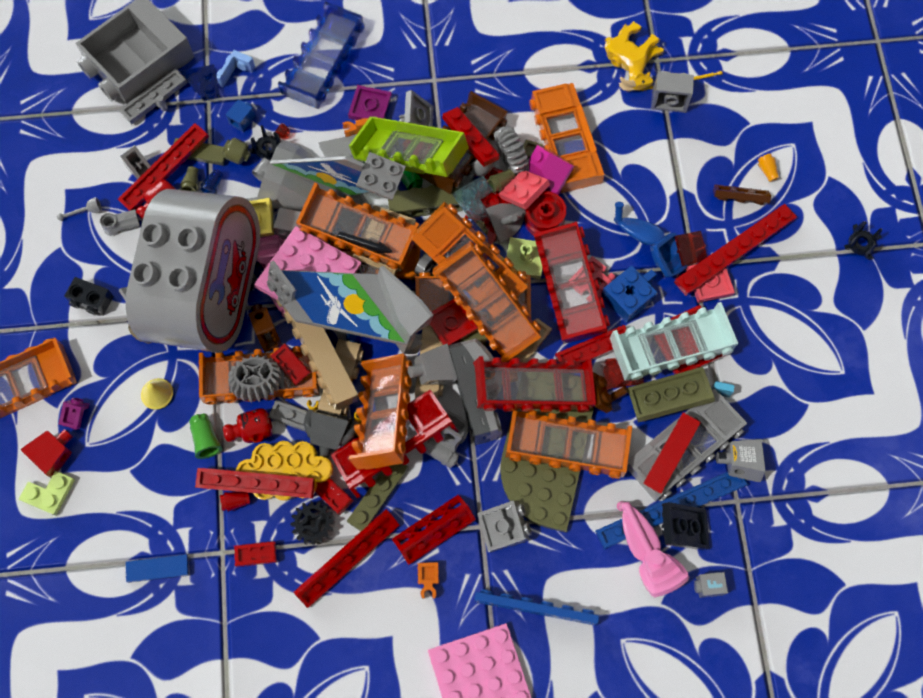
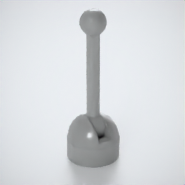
[57,197,102,221]

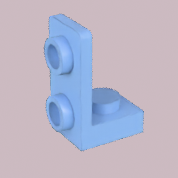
[217,50,255,87]

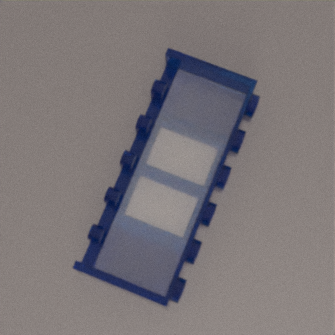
[278,1,365,109]

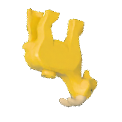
[605,21,664,92]

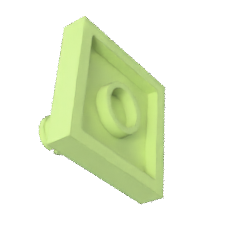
[507,237,542,279]

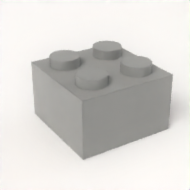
[651,71,694,113]

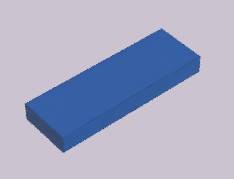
[126,555,189,583]

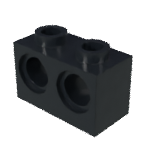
[64,277,114,316]

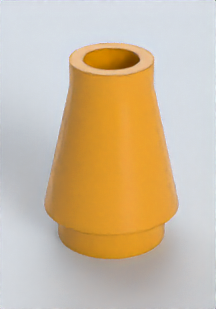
[758,154,780,182]

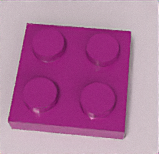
[348,85,392,120]

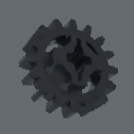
[290,501,335,546]

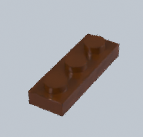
[713,184,771,205]

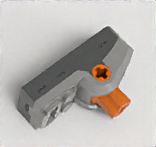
[448,338,518,445]

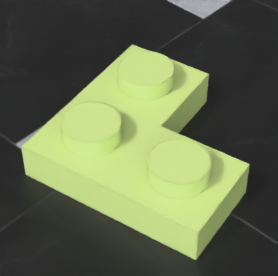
[18,471,75,516]

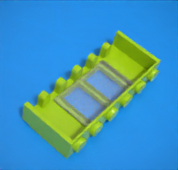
[349,116,469,177]

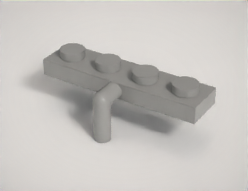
[119,68,187,125]

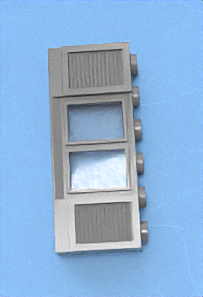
[627,389,747,501]

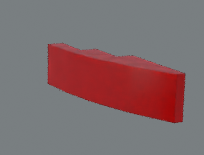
[643,412,701,494]

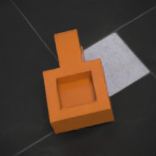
[343,118,369,137]

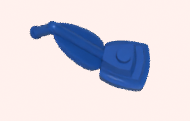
[614,202,692,277]

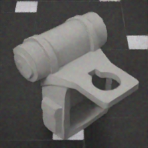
[423,409,469,468]

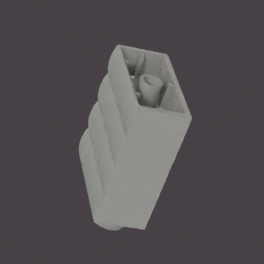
[75,0,194,104]

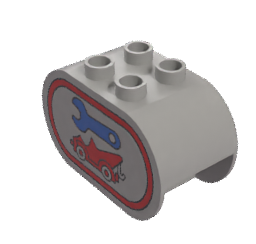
[125,189,260,353]

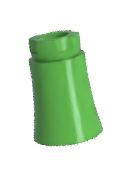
[189,413,222,459]

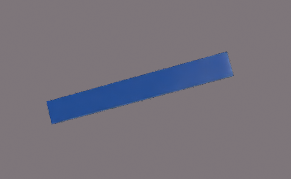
[595,472,748,550]

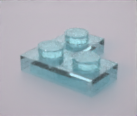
[453,176,493,221]

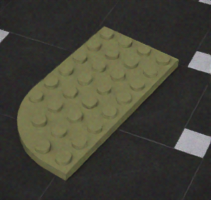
[500,372,594,533]

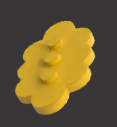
[236,441,334,501]

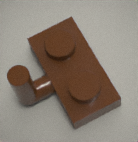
[593,372,629,413]

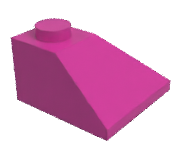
[528,145,574,194]

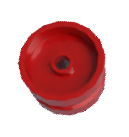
[525,191,566,236]

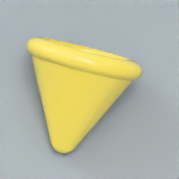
[141,378,173,410]

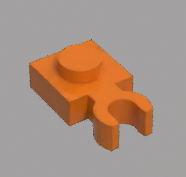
[418,562,439,599]

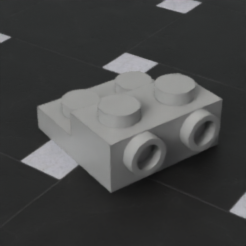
[477,500,532,552]

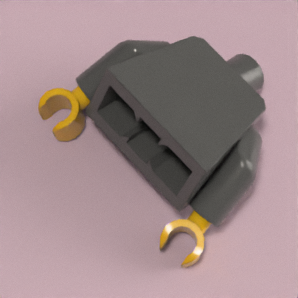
[303,400,361,458]

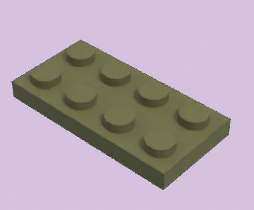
[628,367,715,423]

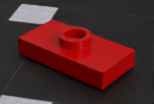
[271,343,311,385]
[315,478,354,515]
[234,541,277,567]

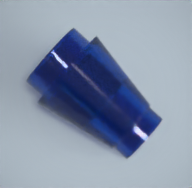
[200,169,223,194]

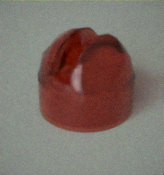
[275,123,290,139]

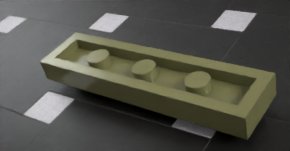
[347,464,409,532]

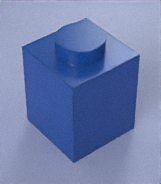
[226,99,256,132]

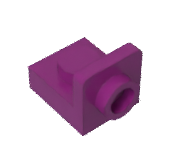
[58,398,89,430]

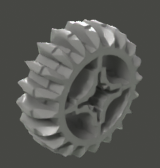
[494,126,529,175]
[228,354,282,403]

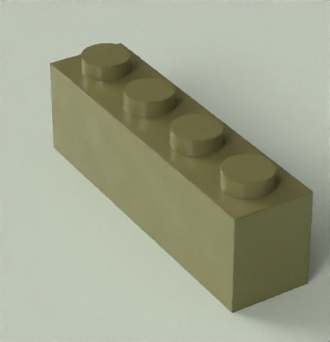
[388,185,463,218]

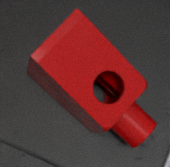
[20,429,73,478]

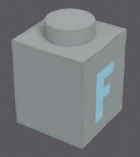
[694,572,728,598]

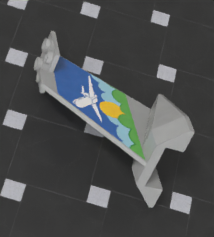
[256,139,406,211]
[267,260,433,354]

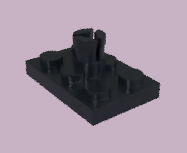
[662,502,710,550]

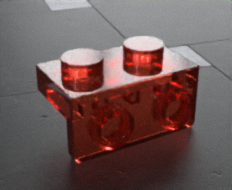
[600,358,644,389]

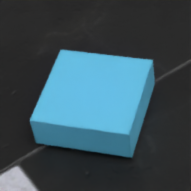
[711,381,734,397]

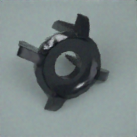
[249,125,281,161]
[844,221,882,260]

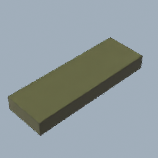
[173,138,226,166]

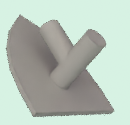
[486,203,526,243]

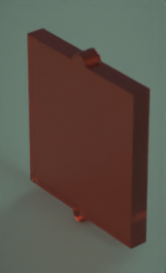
[675,231,707,266]

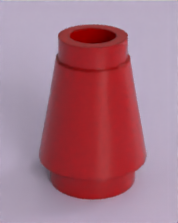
[220,492,250,512]

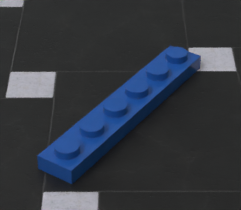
[474,589,599,626]

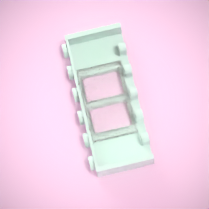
[610,302,738,381]

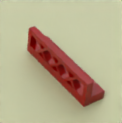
[392,495,476,565]

